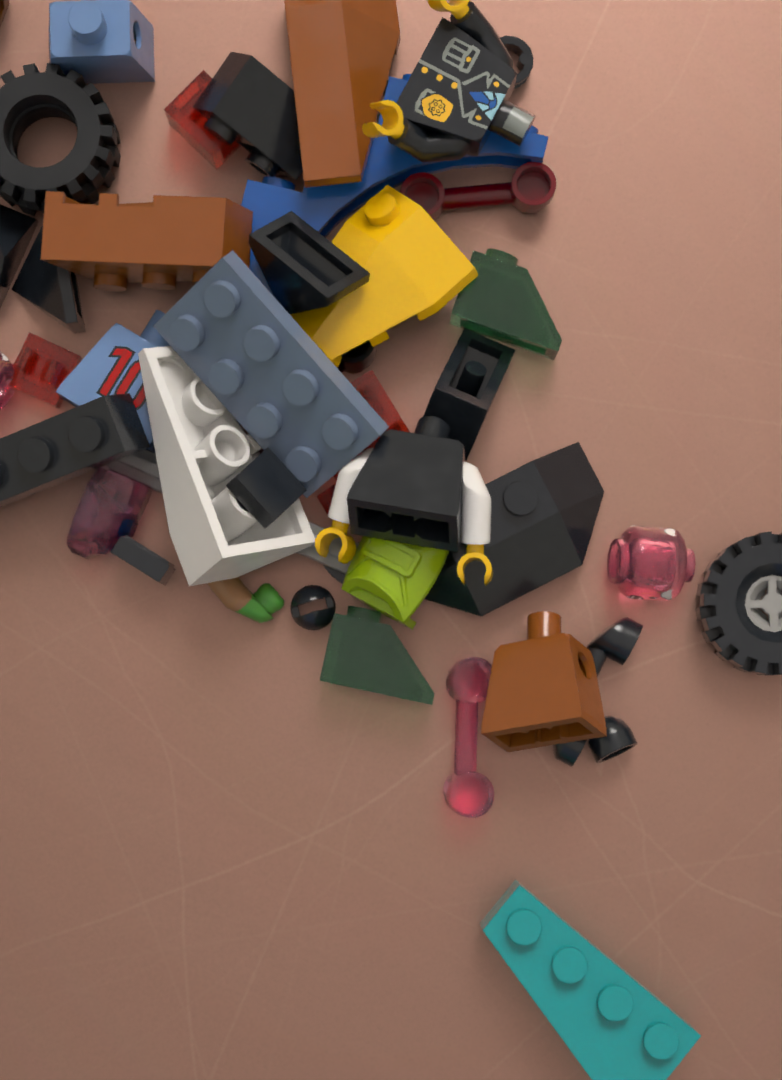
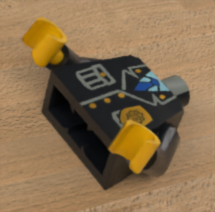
[362,0,536,163]

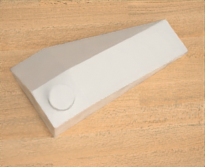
[138,346,315,586]

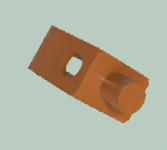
[481,611,607,752]

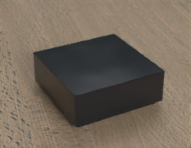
[226,448,306,529]
[111,535,176,585]

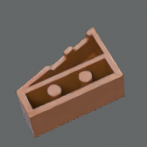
[40,191,253,292]

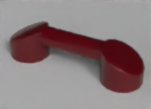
[400,162,556,220]

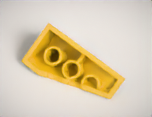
[290,185,478,367]

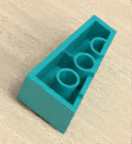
[480,879,701,1080]

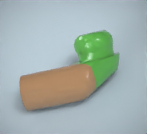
[206,577,284,623]

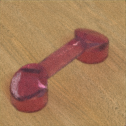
[443,657,494,818]

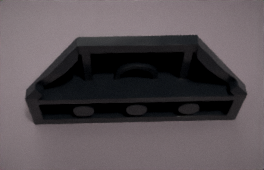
[425,442,604,617]

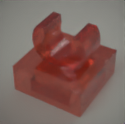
[5,332,82,409]

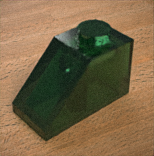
[449,248,562,360]
[320,605,435,705]

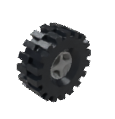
[695,531,782,676]

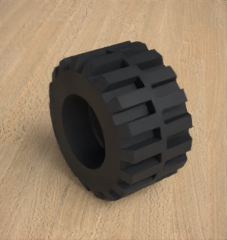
[0,63,121,216]

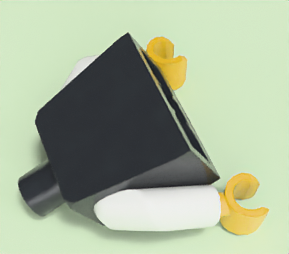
[315,416,493,586]

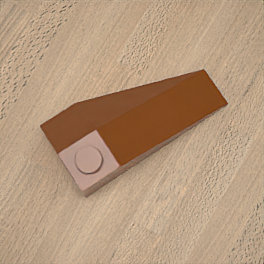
[284,0,401,188]

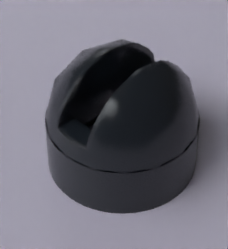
[290,585,336,631]
[588,716,638,763]

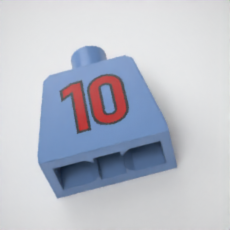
[56,310,170,453]

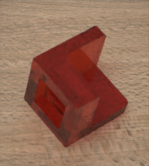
[164,70,241,170]

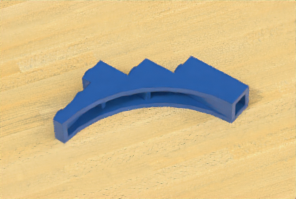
[241,74,549,295]

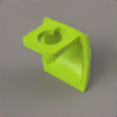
[341,536,449,630]

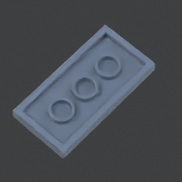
[153,250,389,498]

